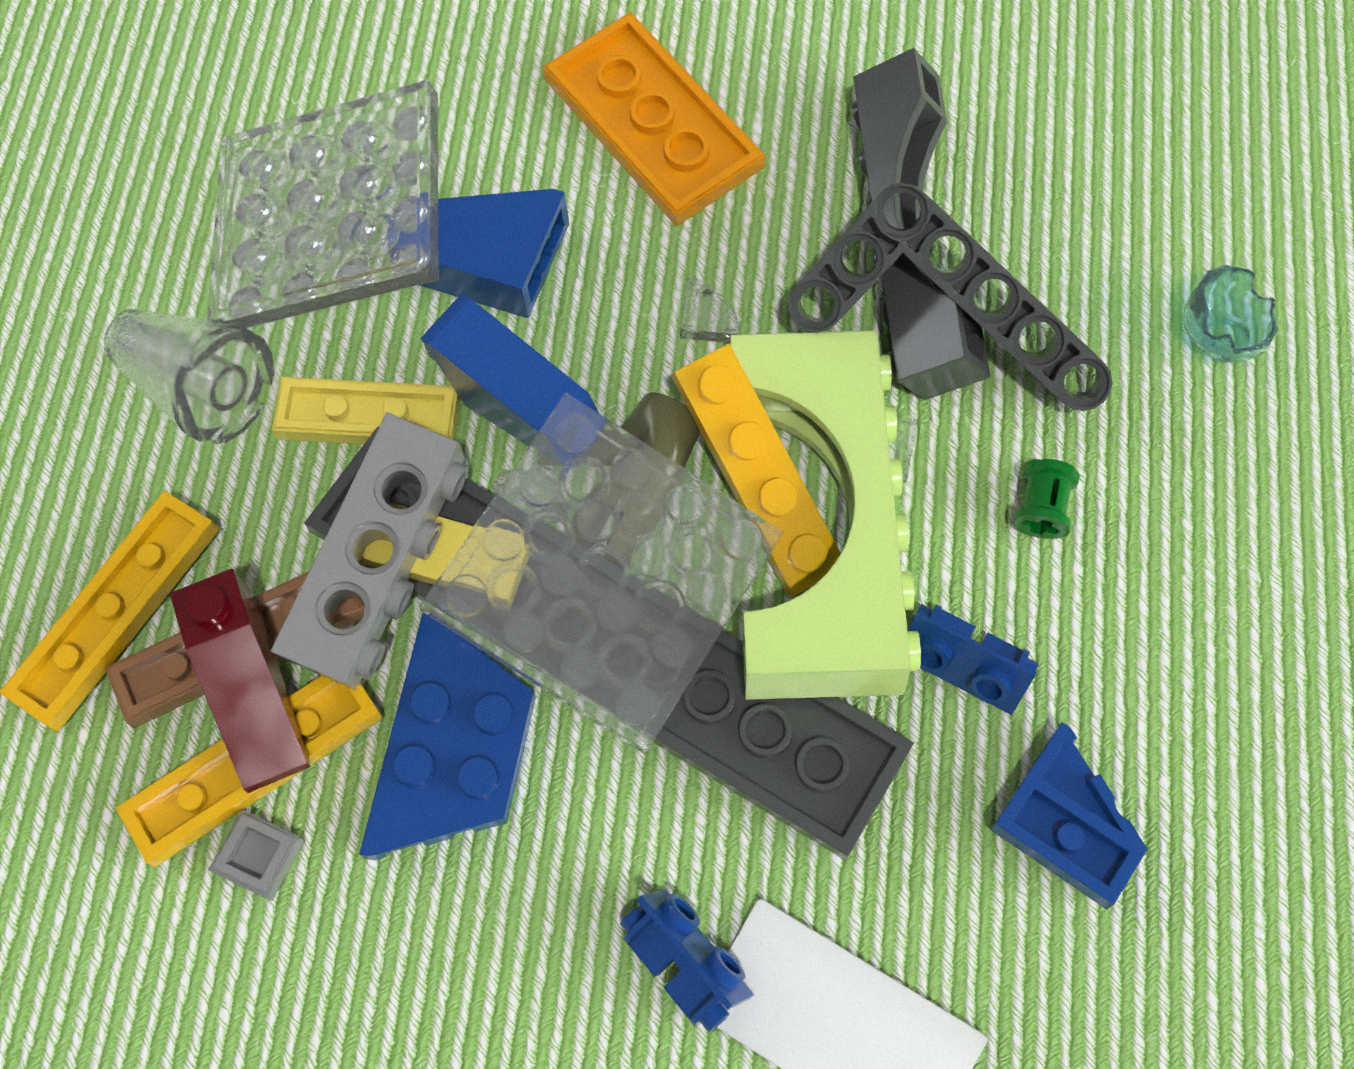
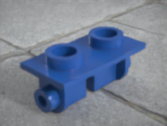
[907,604,1039,715]
[620,889,754,1033]

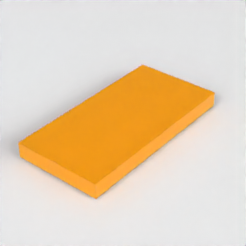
[542,12,766,227]

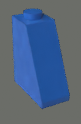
[388,189,569,318]
[420,293,606,471]

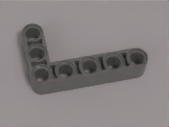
[788,182,1113,411]

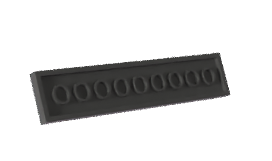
[304,426,914,861]

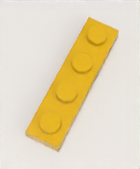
[671,344,841,597]
[0,490,219,733]
[115,676,383,867]

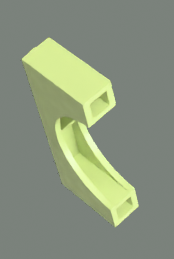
[730,330,921,700]

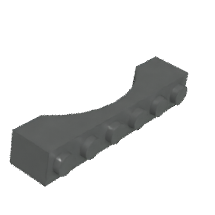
[852,48,991,400]

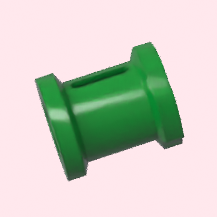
[1013,459,1080,539]

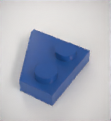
[990,722,1148,910]

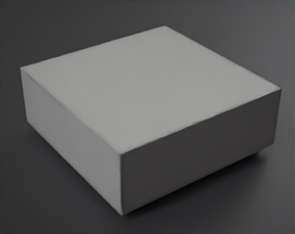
[208,809,305,901]

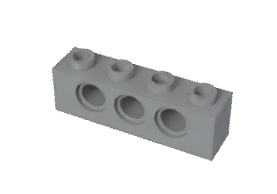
[271,412,468,690]

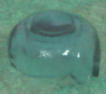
[1184,265,1278,363]

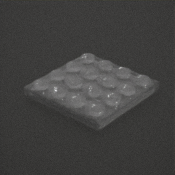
[207,79,439,335]
[419,392,783,754]

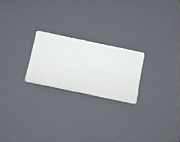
[717,899,988,1069]

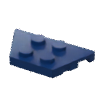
[359,613,536,861]

